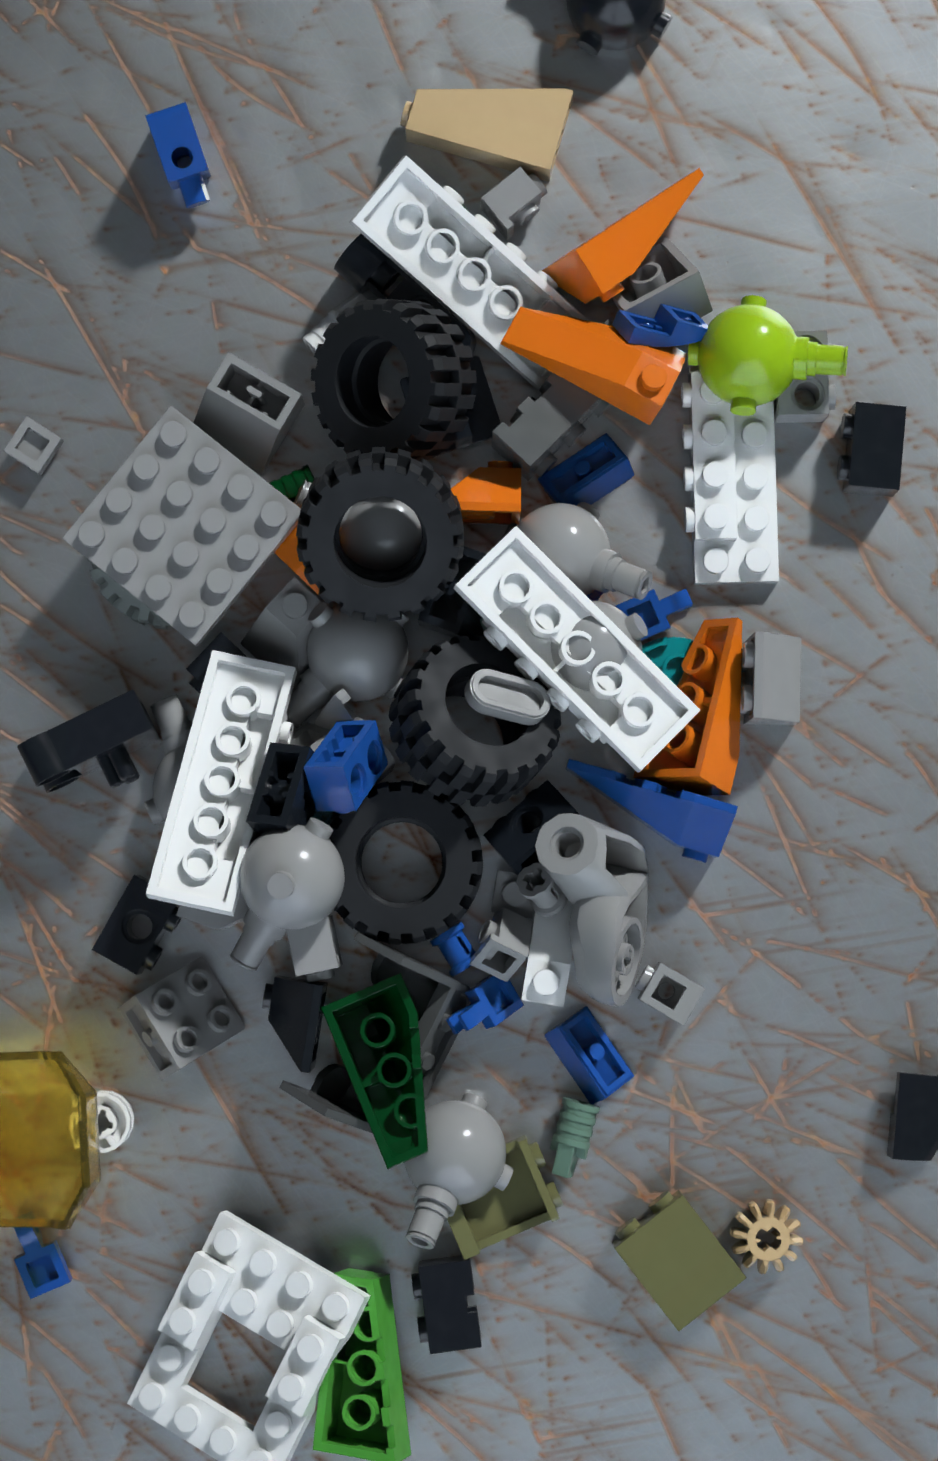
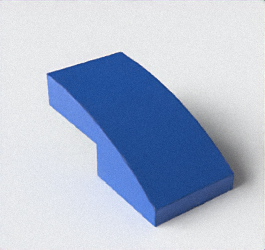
[612,304,708,347]

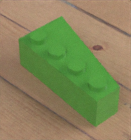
[313,1268,411,1461]

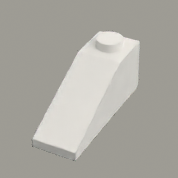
[520,889,573,1007]

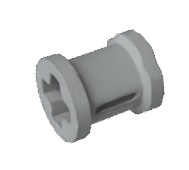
[516,862,568,917]

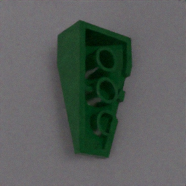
[321,973,428,1169]

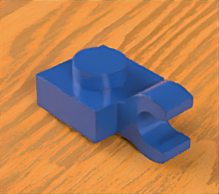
[615,589,693,642]
[446,975,524,1035]
[14,1215,73,1299]

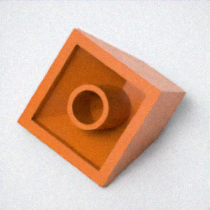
[451,461,521,525]

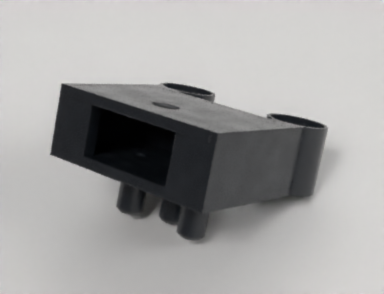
[17,689,160,793]

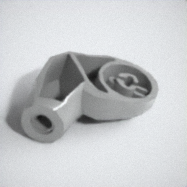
[535,813,649,1006]

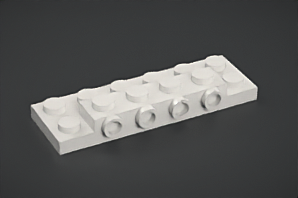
[349,155,589,390]
[681,344,779,585]
[453,526,700,773]
[146,650,297,917]

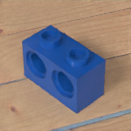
[304,720,388,814]

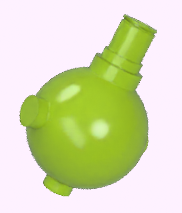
[688,295,848,416]

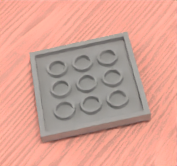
[62,406,301,647]

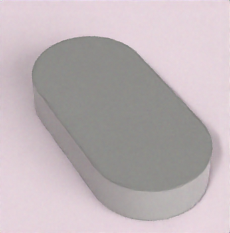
[464,669,551,725]

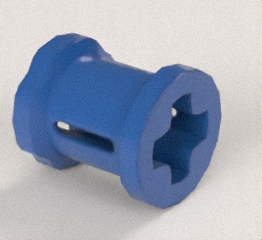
[430,921,475,977]

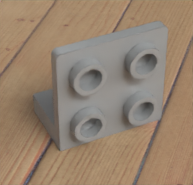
[118,957,245,1080]

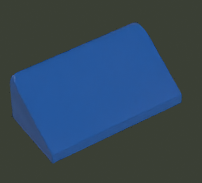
[538,433,634,506]
[545,1006,634,1104]

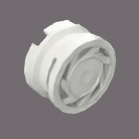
[71,1090,135,1153]

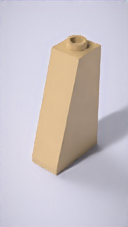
[400,88,573,182]

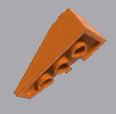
[542,168,704,304]
[500,307,687,425]
[633,617,742,796]

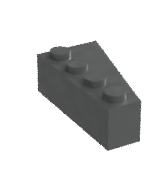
[492,319,613,481]

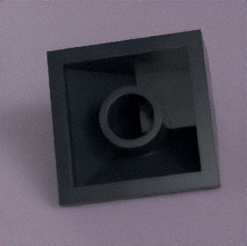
[262,976,328,1073]

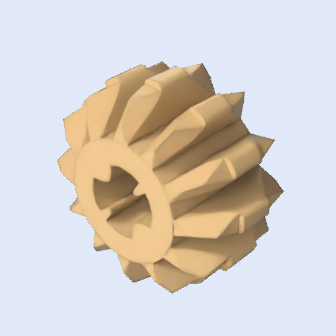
[729,1199,803,1274]

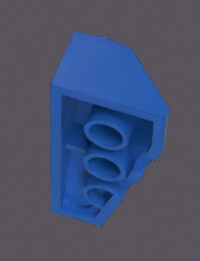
[565,759,738,863]

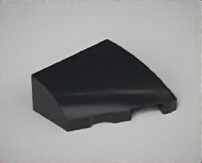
[887,1072,938,1161]

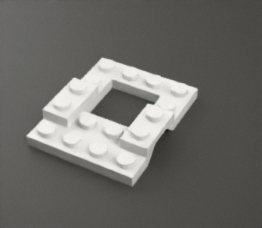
[127,1210,371,1461]

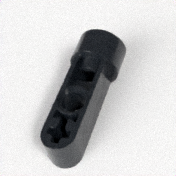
[334,234,476,354]

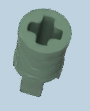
[550,1097,600,1178]

